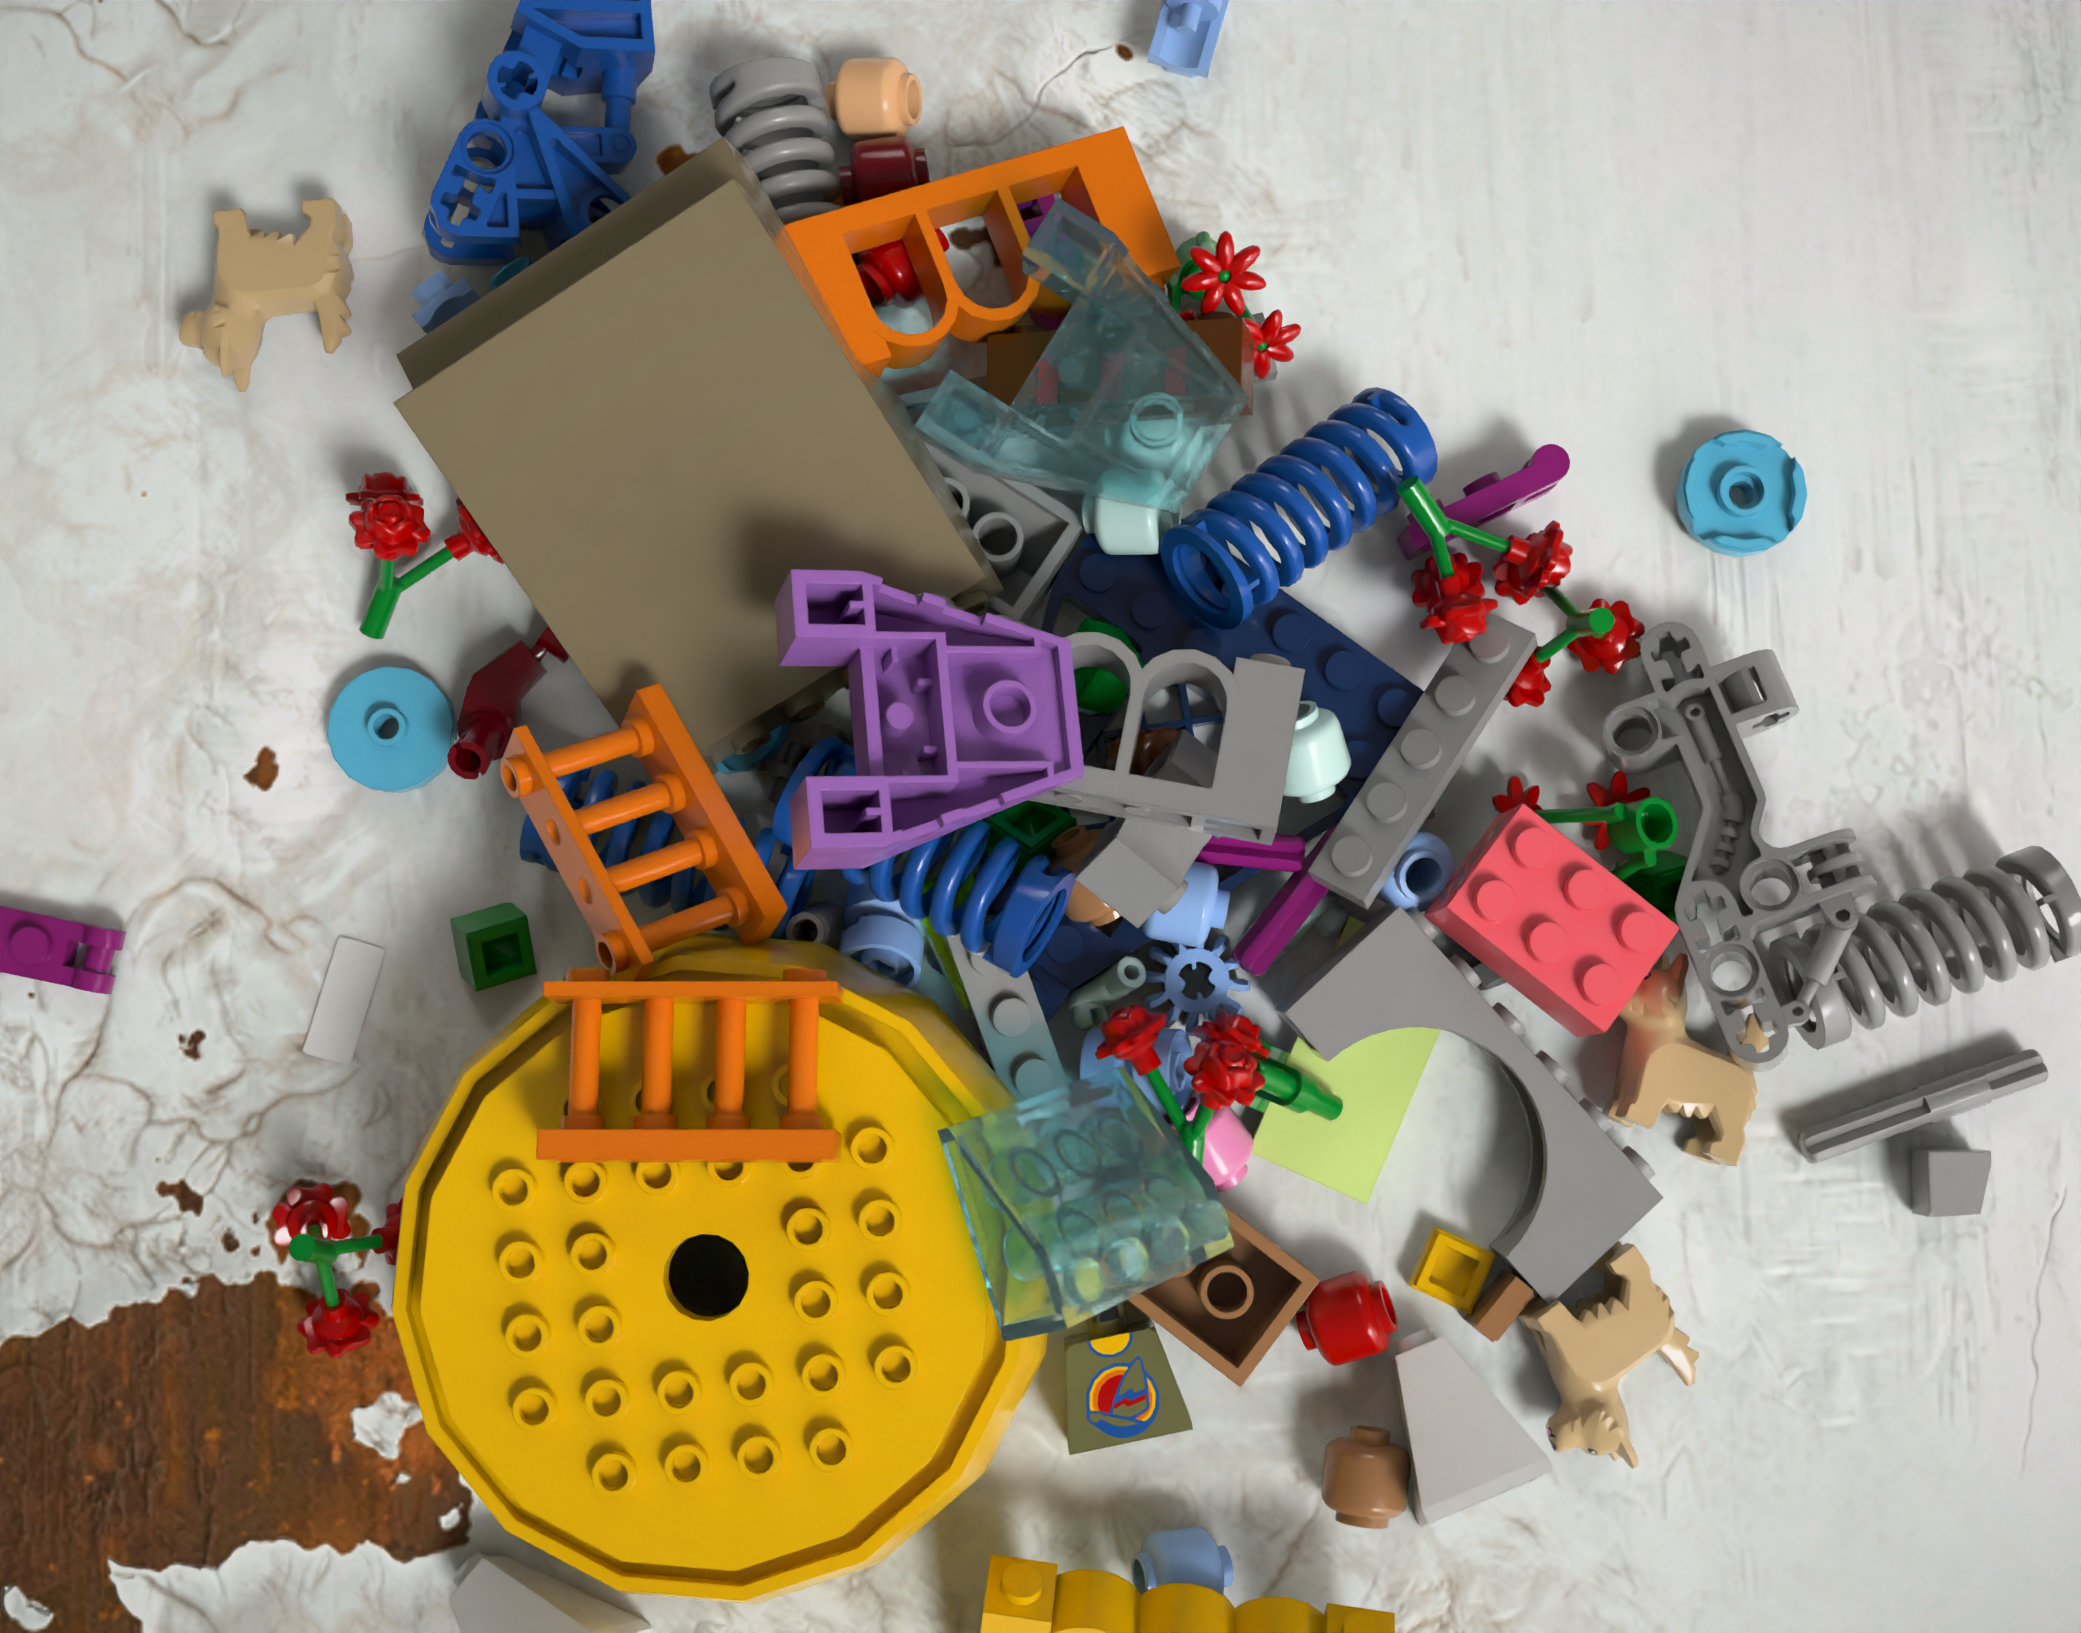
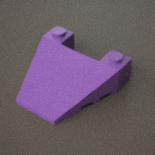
[774,569,1085,870]

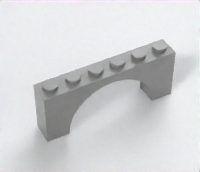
[1274,905,1664,1305]

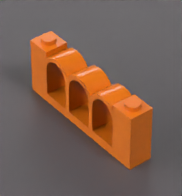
[784,126,1181,378]

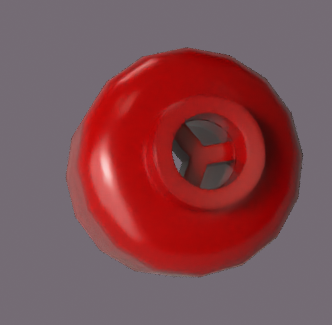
[856,228,949,309]
[1296,1271,1398,1366]

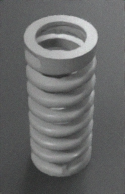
[709,57,852,256]
[1768,846,2081,1050]

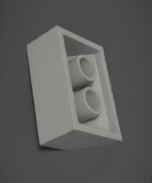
[917,416,1084,624]

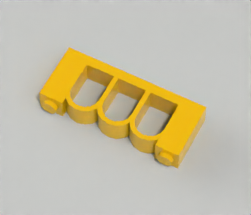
[980,1554,1395,1633]

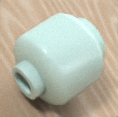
[1082,470,1181,555]
[1283,701,1351,803]

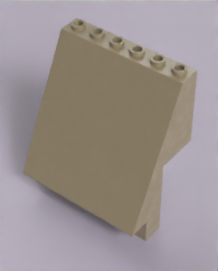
[393,137,1004,776]

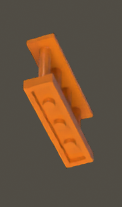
[500,683,788,981]
[536,968,844,1163]

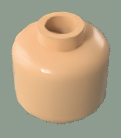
[826,57,922,142]

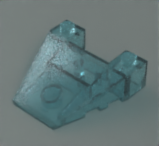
[914,197,1250,514]

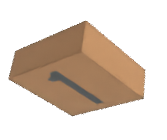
[1463,1269,1534,1342]

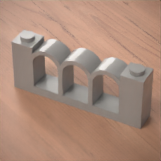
[916,593,1305,845]

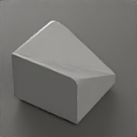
[1910,1149,1991,1217]

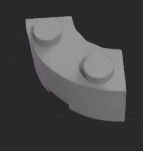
[1075,729,1222,928]

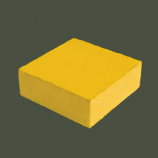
[1407,1226,1496,1314]

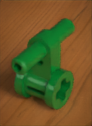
[1247,1039,1343,1121]

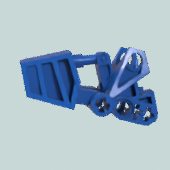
[422,0,655,266]

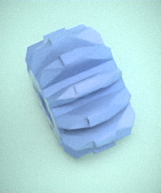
[1144,934,1250,1036]

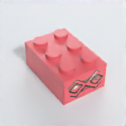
[1424,803,1680,1037]

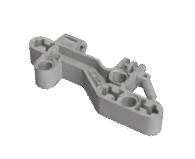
[1602,622,1877,1072]

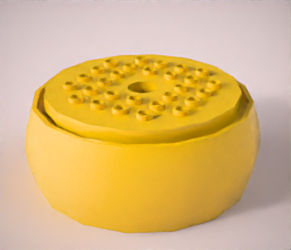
[391,933,1056,1605]

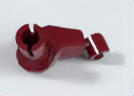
[447,626,570,780]

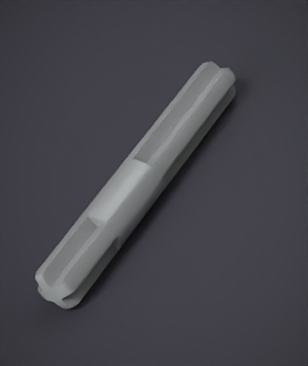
[1797,1049,2048,1164]

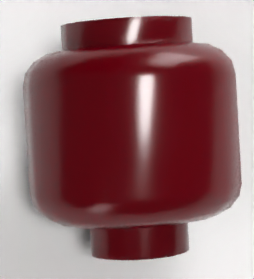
[839,135,930,205]

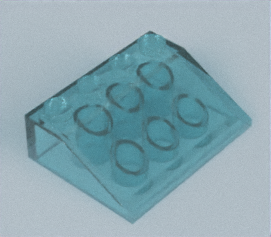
[937,1065,1235,1342]

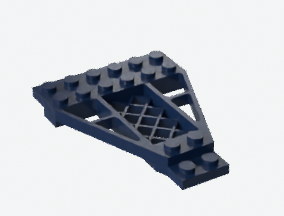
[931,518,1424,1024]

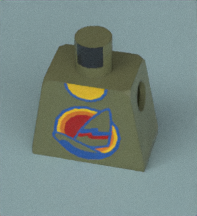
[1064,1289,1193,1455]

